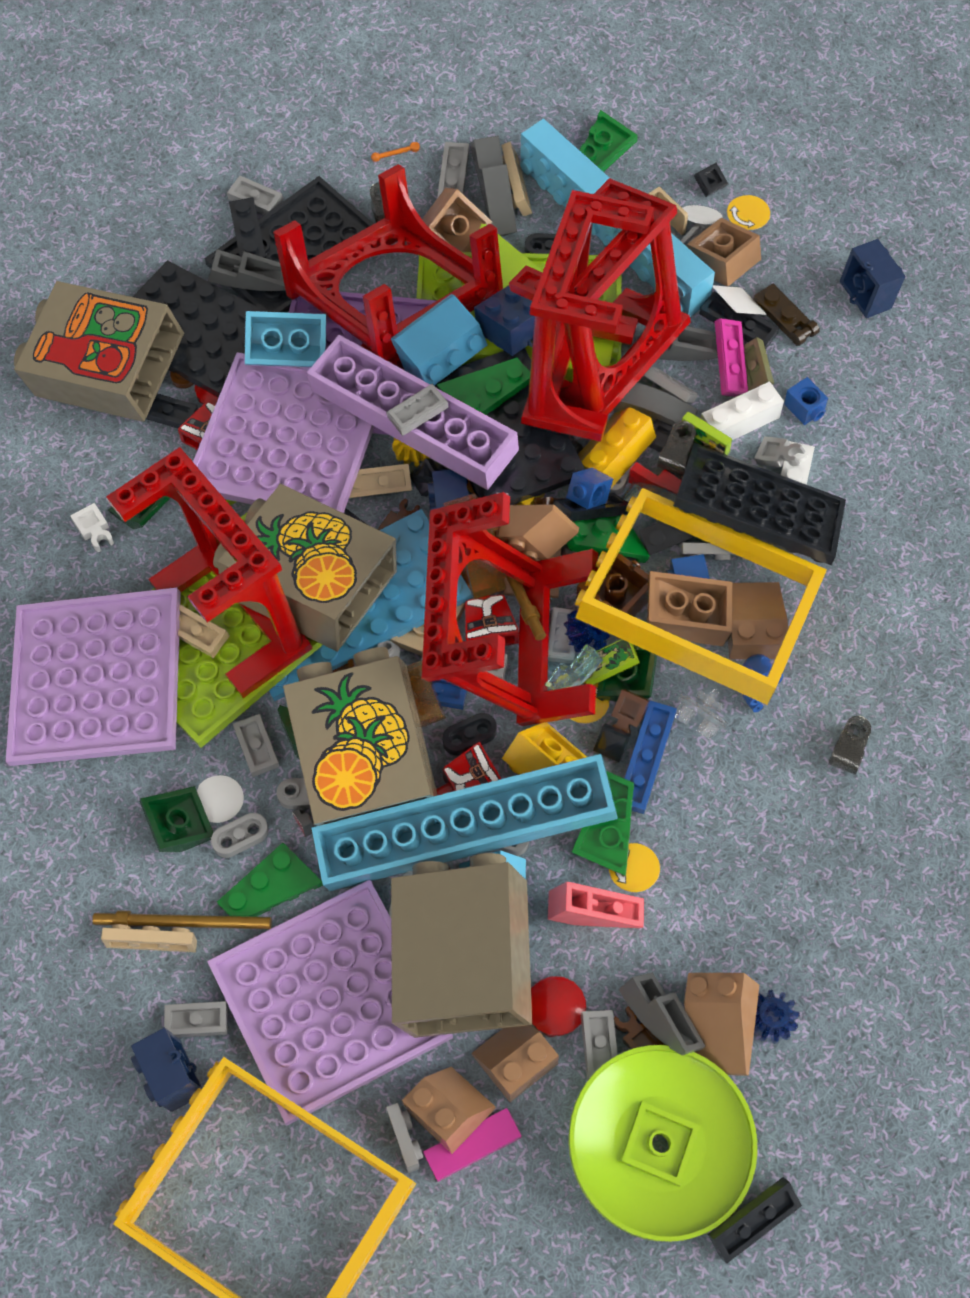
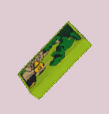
[680,412,732,455]
[578,639,640,685]

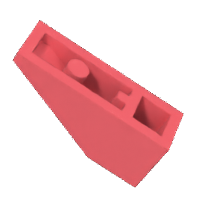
[548,882,644,928]

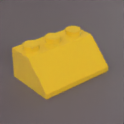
[578,407,656,490]
[502,722,587,775]

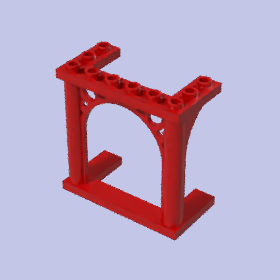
[273,164,503,361]
[509,178,691,414]
[521,190,654,442]
[106,447,313,698]
[421,492,598,726]

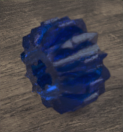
[563,608,610,655]
[754,989,800,1044]

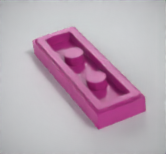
[715,318,748,397]
[423,1108,522,1182]

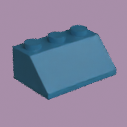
[391,294,487,385]

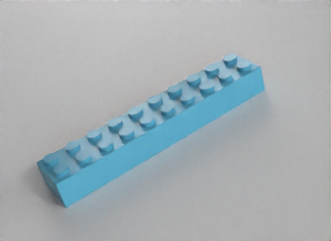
[520,118,715,317]
[312,754,618,891]

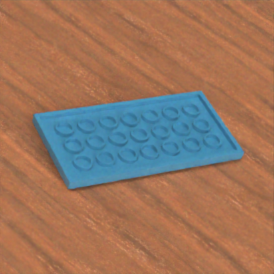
[269,509,474,701]

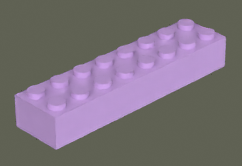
[307,335,519,490]

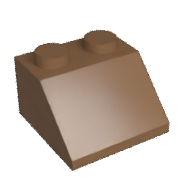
[422,188,492,252]
[687,218,761,286]
[498,504,579,561]
[471,1025,559,1102]
[402,1067,496,1154]

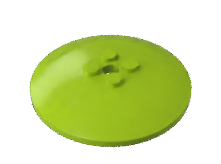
[568,1045,758,1242]

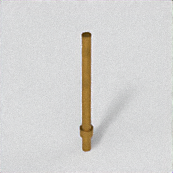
[486,529,546,640]
[92,910,272,929]

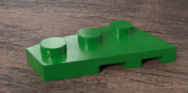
[579,110,638,172]
[437,358,530,415]
[566,515,650,563]
[572,771,634,876]
[217,843,323,917]

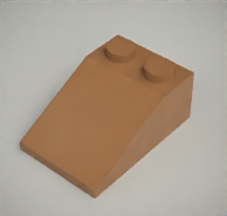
[647,571,732,646]
[728,582,788,659]
[684,973,759,1076]

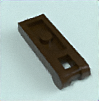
[753,283,820,346]

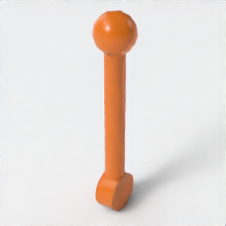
[371,142,420,162]

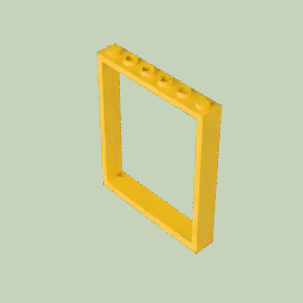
[575,488,827,705]
[113,1057,416,1298]

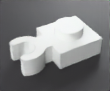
[71,503,114,552]

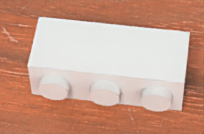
[700,382,784,440]

